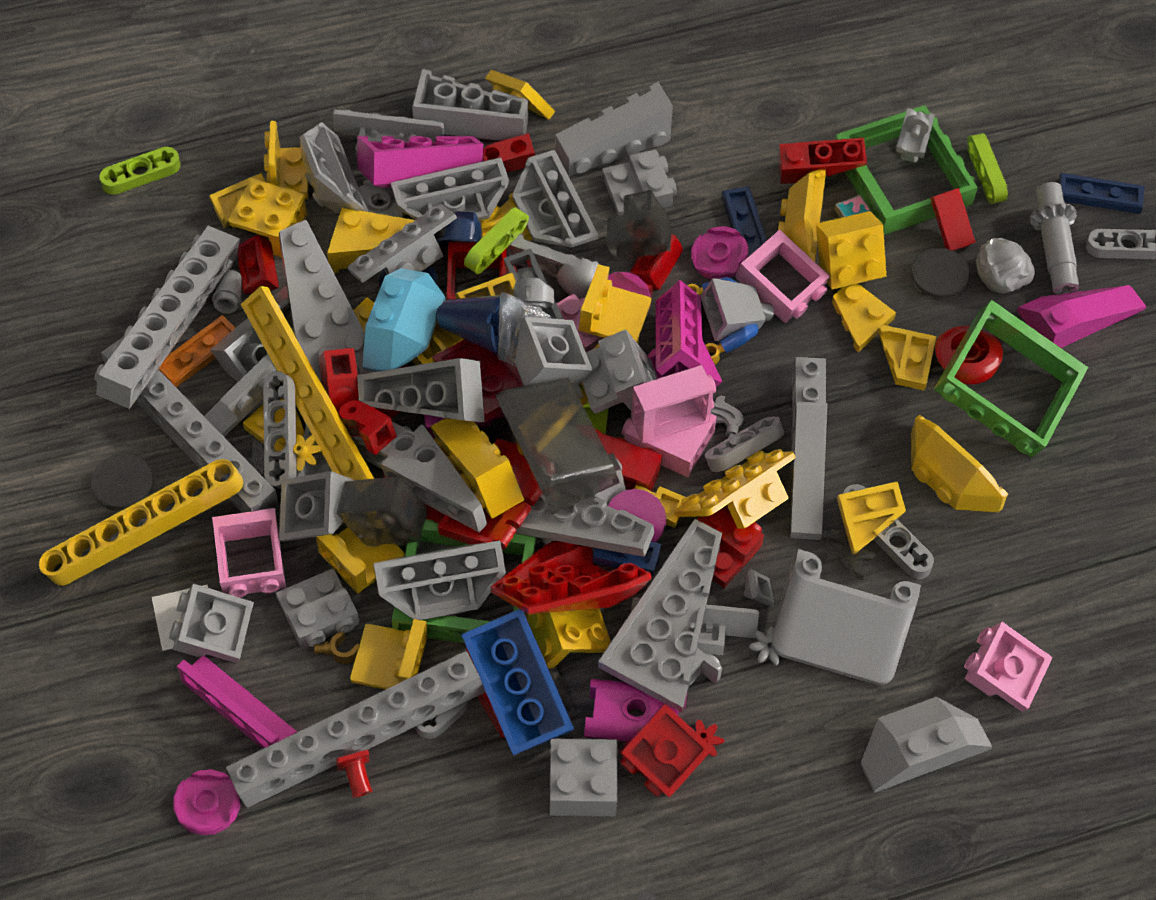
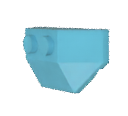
[362,268,446,372]

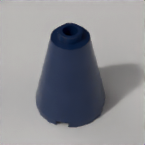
[436,294,523,355]

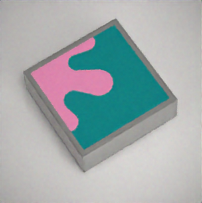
[835,195,872,218]

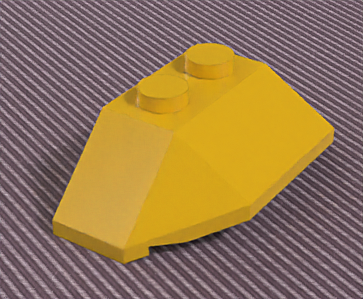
[778,169,826,262]
[911,414,1008,512]

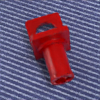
[336,750,373,798]

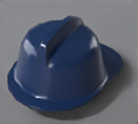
[436,211,483,247]

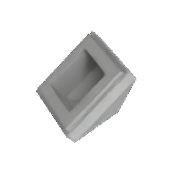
[744,569,774,607]

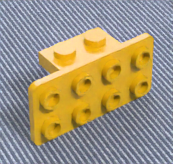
[674,449,796,528]

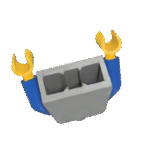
[687,277,774,365]

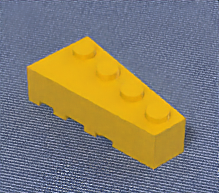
[431,418,524,519]

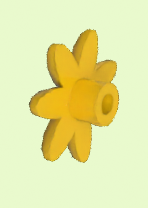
[293,434,322,471]

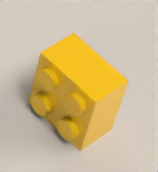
[816,211,886,289]

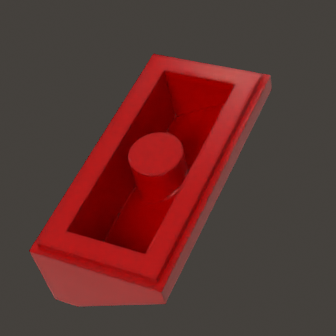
[237,234,279,294]
[629,234,683,290]

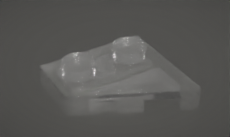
[498,292,551,368]

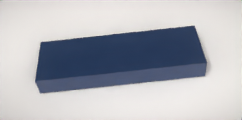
[1058,173,1144,214]
[721,186,767,256]

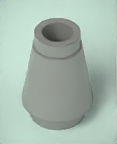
[212,270,242,314]

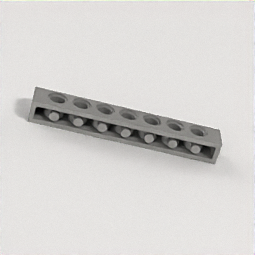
[94,226,239,409]
[101,337,279,513]
[226,651,485,808]

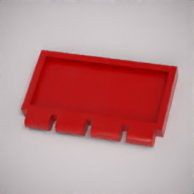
[437,439,559,549]

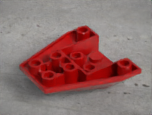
[490,541,651,614]

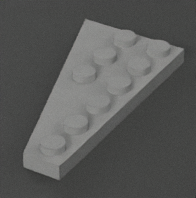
[516,475,654,557]

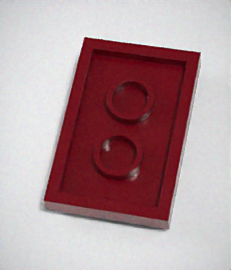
[432,340,534,423]

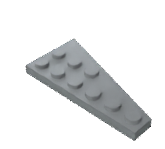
[279,220,373,384]
[598,519,722,713]

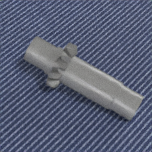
[1030,182,1079,294]

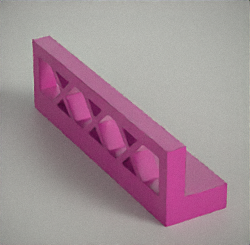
[656,280,703,375]
[177,655,297,749]

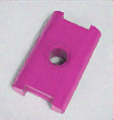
[584,678,688,742]

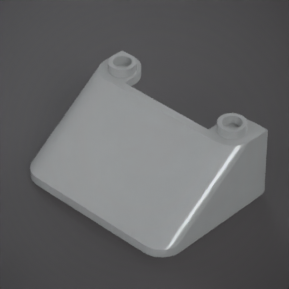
[771,549,921,685]

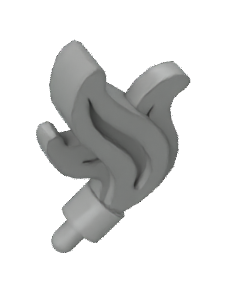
[711,395,744,438]

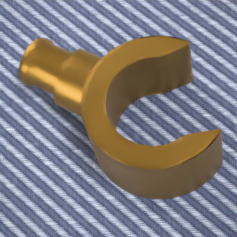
[314,631,359,664]

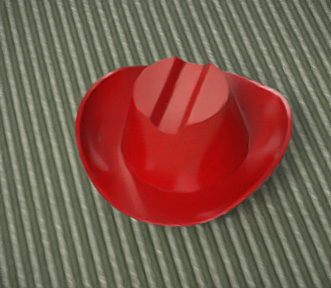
[935,325,1003,385]

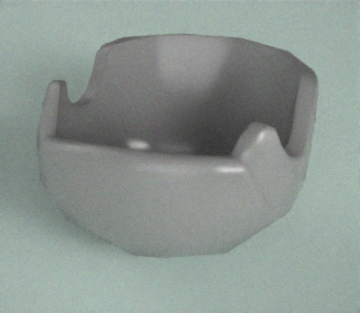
[557,258,600,299]

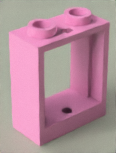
[735,230,830,323]
[631,365,716,443]
[212,508,286,598]

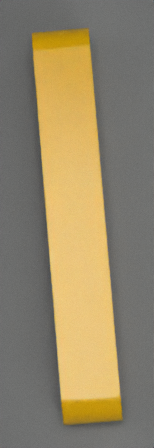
[39,459,243,586]

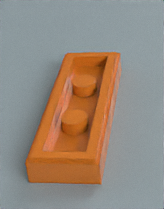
[158,315,236,388]

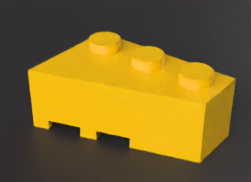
[327,207,415,273]

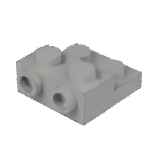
[602,149,677,219]
[276,568,360,649]
[169,583,254,663]

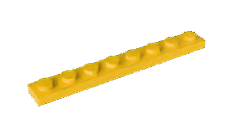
[241,286,376,501]

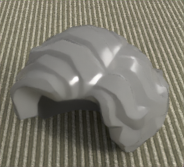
[976,238,1035,294]

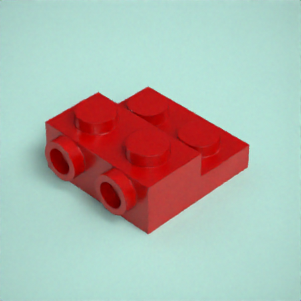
[697,505,764,589]
[618,704,713,798]

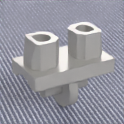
[896,108,935,162]

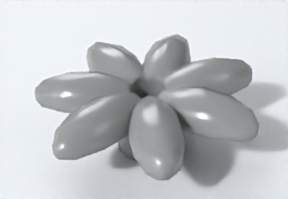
[749,626,779,665]

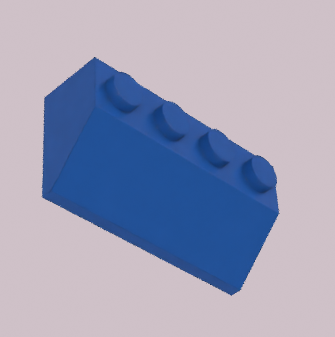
[462,609,575,755]

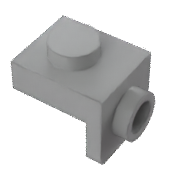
[688,648,722,688]

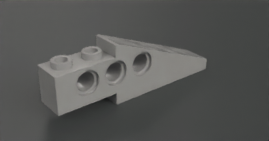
[790,357,827,540]
[351,422,487,532]

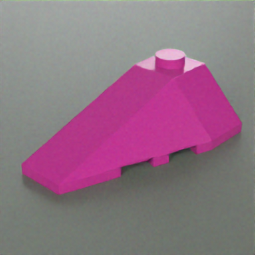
[1017,285,1146,348]

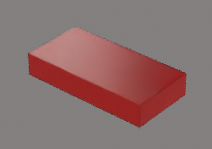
[930,188,976,252]

